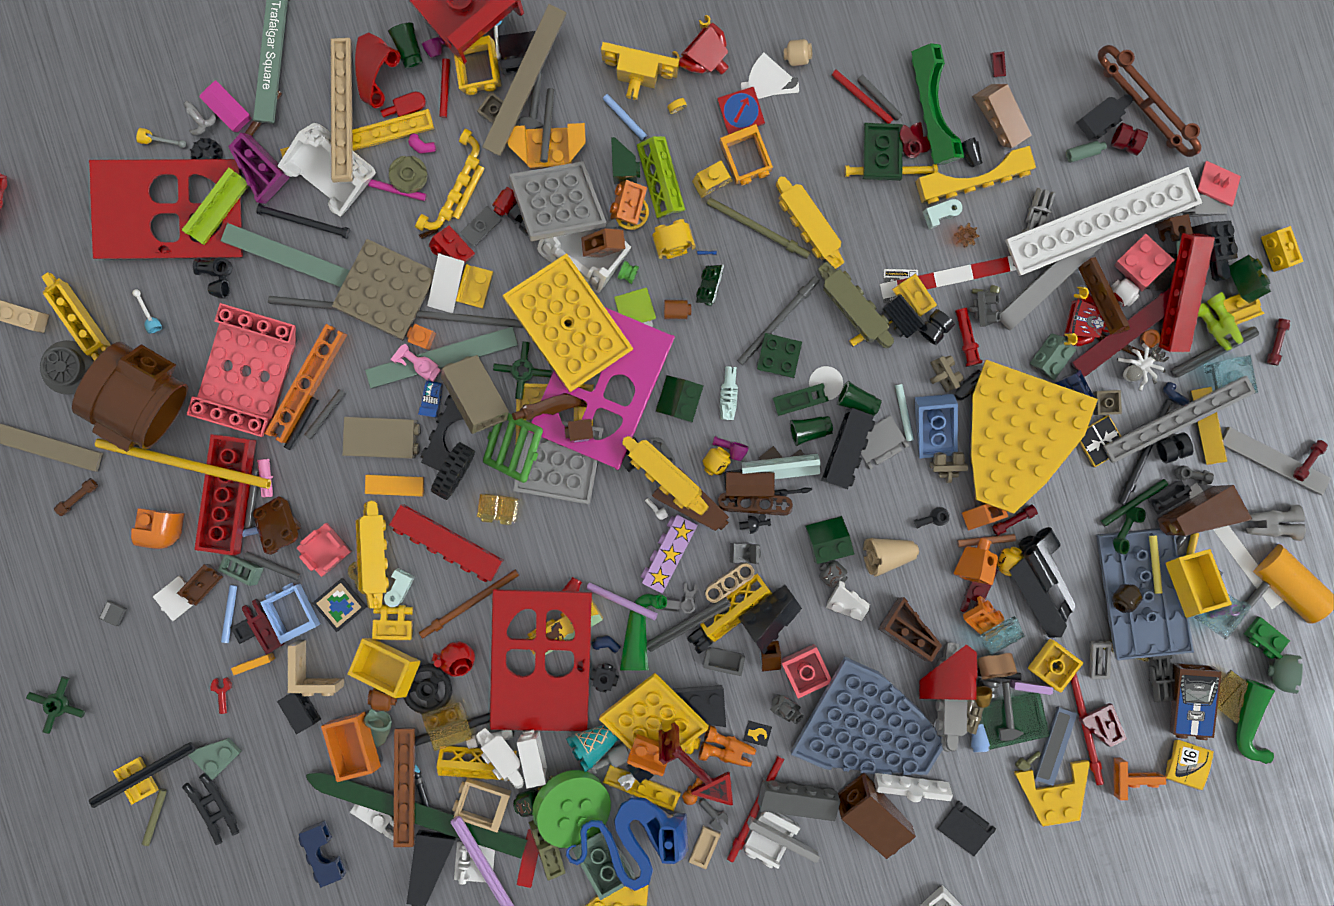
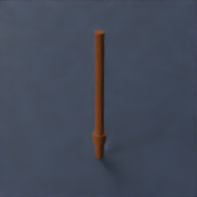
[419,569,520,639]

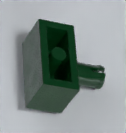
[1229,255,1271,303]

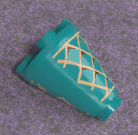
[566,725,619,772]

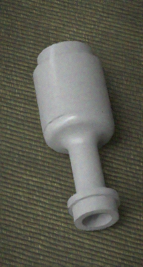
[588,743,630,774]

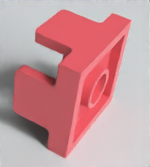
[297,523,352,577]

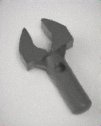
[699,798,728,830]

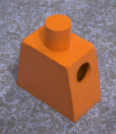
[954,538,998,586]

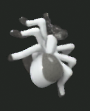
[1117,340,1169,391]

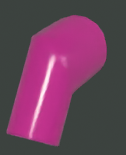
[408,134,436,153]

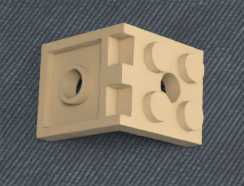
[288,640,344,696]

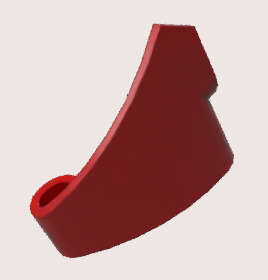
[355,32,400,108]
[919,644,977,700]

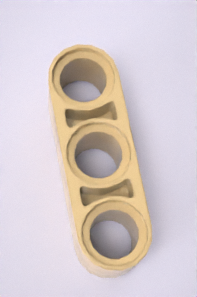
[705,563,754,603]

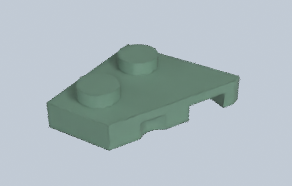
[188,738,242,780]

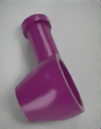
[422,37,445,58]
[712,436,749,461]

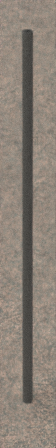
[268,296,570,328]

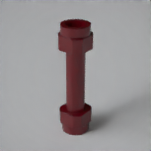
[1267,318,1291,366]
[1293,440,1328,482]
[992,504,1038,536]

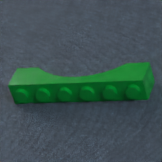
[911,43,964,165]

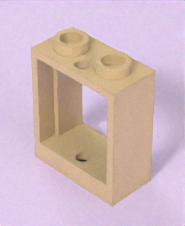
[452,778,512,833]

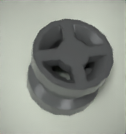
[980,679,1000,698]

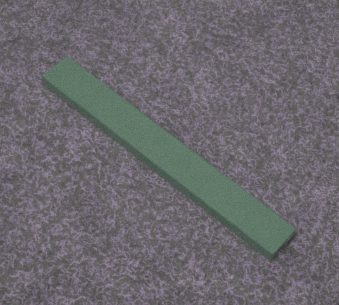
[221,223,350,287]
[365,327,519,388]

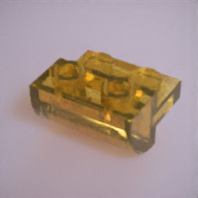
[422,702,472,751]

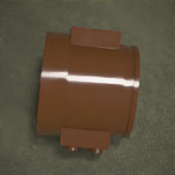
[72,342,188,452]

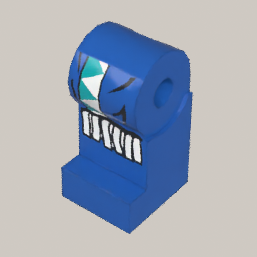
[418,380,443,418]

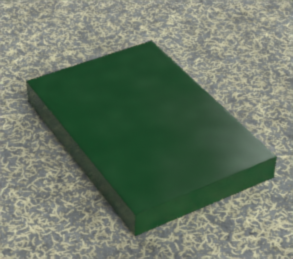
[863,123,903,181]

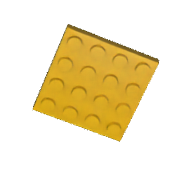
[599,673,709,750]

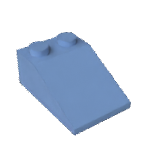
[915,394,958,458]

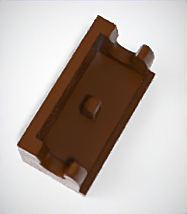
[1155,214,1193,242]
[177,564,223,606]

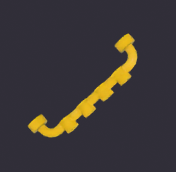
[415,128,480,231]

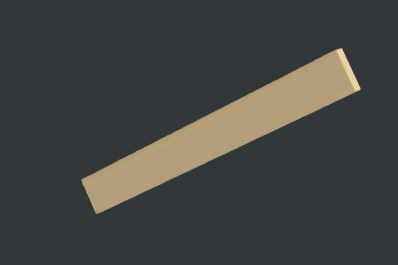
[331,38,353,183]

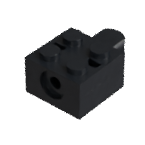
[1192,220,1238,282]

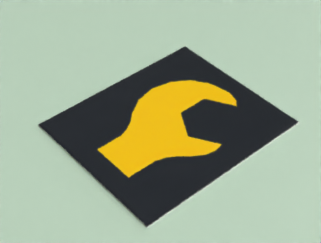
[743,721,772,747]

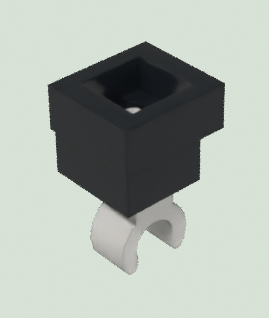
[618,764,654,791]

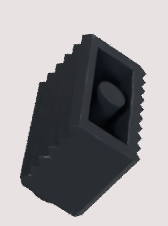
[882,293,925,338]

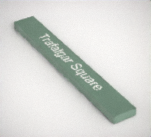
[253,0,288,124]

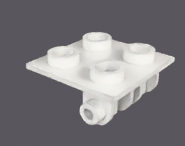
[454,841,495,885]

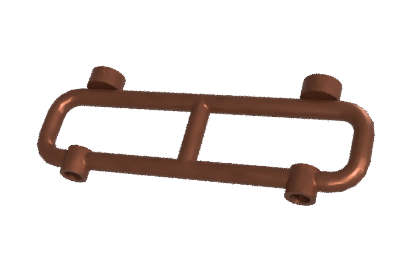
[1097,45,1202,157]

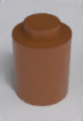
[664,300,691,319]

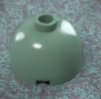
[1268,654,1303,694]

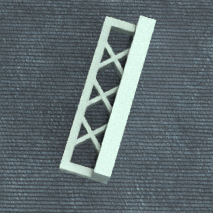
[742,454,820,479]

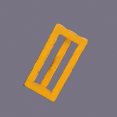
[231,652,275,676]

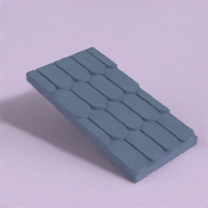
[1096,528,1194,660]

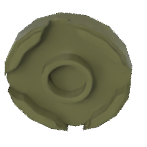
[389,156,428,194]

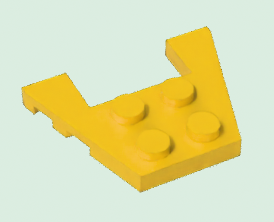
[1014,760,1089,827]

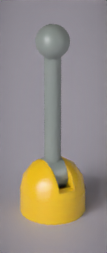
[136,128,186,148]

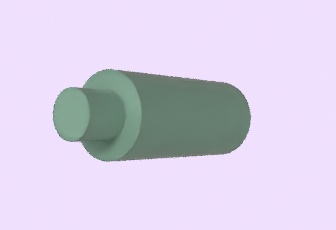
[1066,141,1107,163]

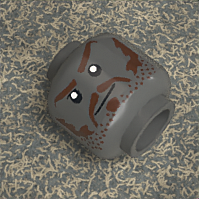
[819,560,848,588]

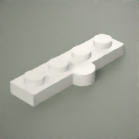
[873,773,953,802]

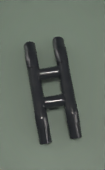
[182,773,239,845]

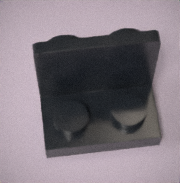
[498,31,536,75]

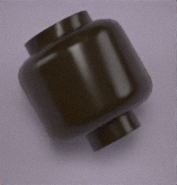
[1112,584,1142,613]

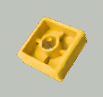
[1028,639,1083,693]

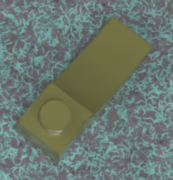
[528,820,565,881]

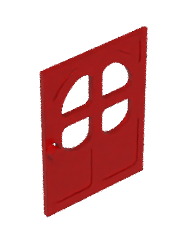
[89,159,243,259]
[490,589,592,731]

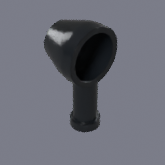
[208,262,230,299]
[914,507,950,529]

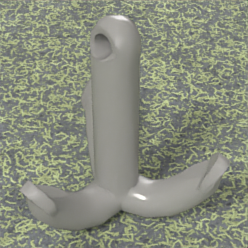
[184,101,217,135]

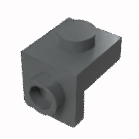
[730,543,761,564]

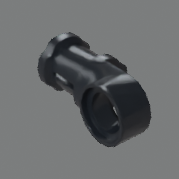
[193,258,233,277]

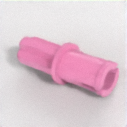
[257,459,273,498]

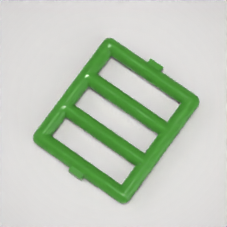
[483,413,543,483]

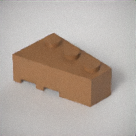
[972,84,1032,148]

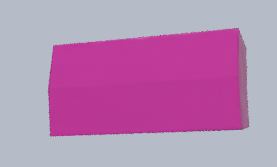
[199,80,252,133]

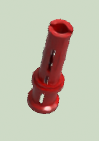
[955,308,983,367]

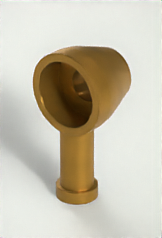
[975,686,992,708]

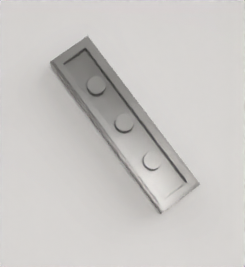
[747,816,820,863]

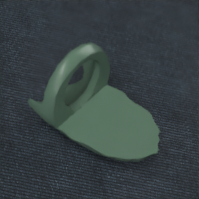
[364,709,392,747]

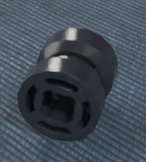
[686,627,713,654]

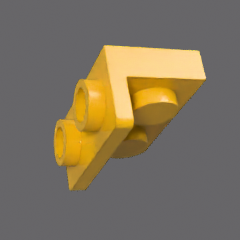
[1261,226,1304,272]

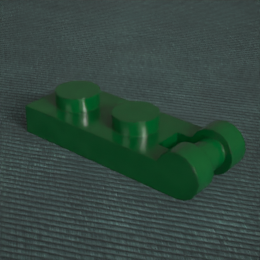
[772,383,829,416]

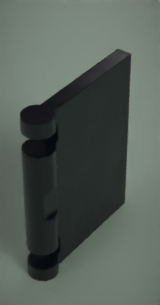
[937,801,996,856]

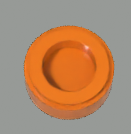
[1140,329,1161,349]

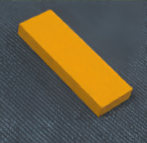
[365,475,424,496]

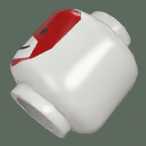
[1111,278,1140,307]

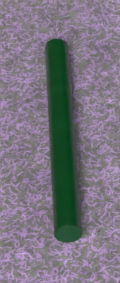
[1100,479,1168,527]

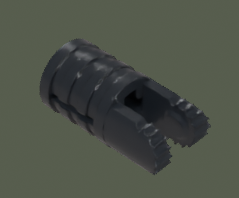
[955,369,981,401]

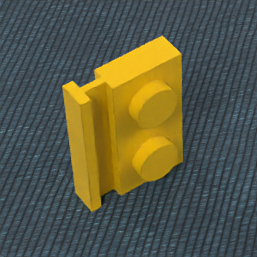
[456,264,494,309]
[892,273,937,317]
[1224,294,1265,324]
[113,756,159,805]

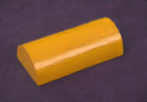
[1253,544,1334,624]

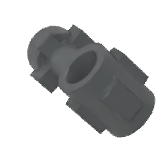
[1175,465,1214,485]

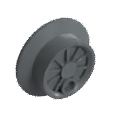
[40,340,94,394]

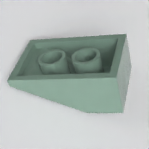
[572,832,635,900]

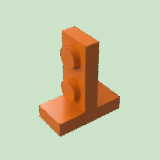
[1113,758,1166,801]

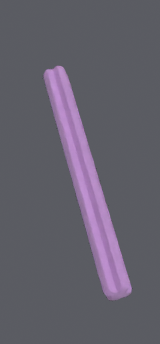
[451,816,514,906]

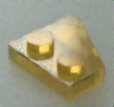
[1218,670,1248,723]

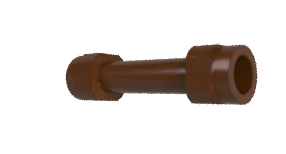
[54,478,98,516]

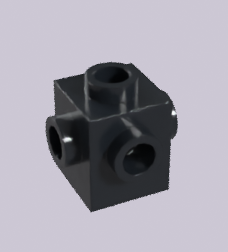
[590,663,619,692]

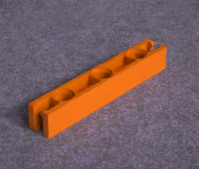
[264,324,347,443]

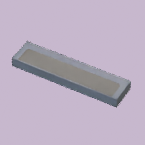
[1034,707,1077,786]

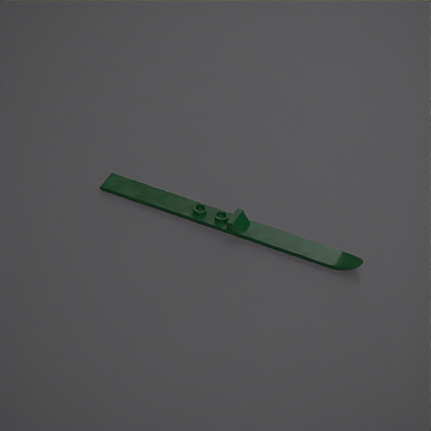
[306,773,528,859]

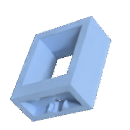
[260,583,320,644]

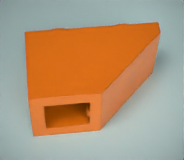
[961,504,1008,531]

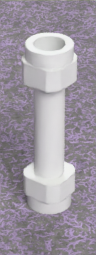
[466,730,514,749]

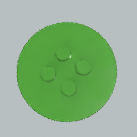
[532,770,611,848]

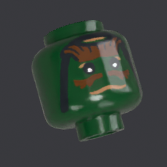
[513,789,538,817]

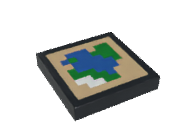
[312,578,367,632]

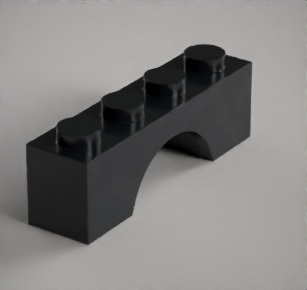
[420,395,464,471]

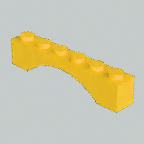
[915,146,1036,204]

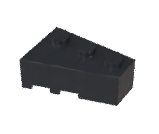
[738,585,802,654]

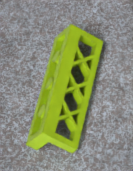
[637,136,685,218]
[182,168,248,245]

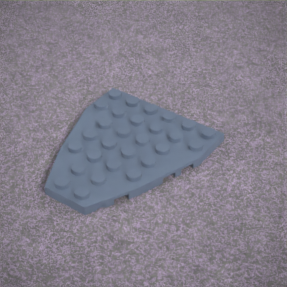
[791,656,943,775]

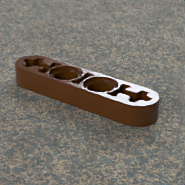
[718,492,793,516]

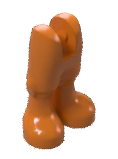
[698,725,757,767]

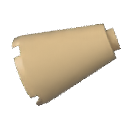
[863,538,919,577]

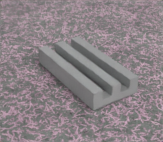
[1089,641,1112,679]

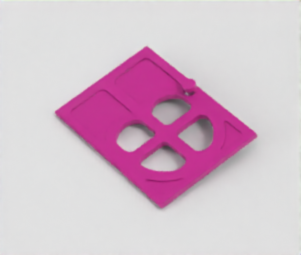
[528,307,675,470]

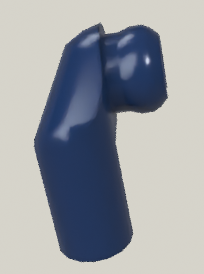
[1163,382,1189,406]
[592,635,621,654]

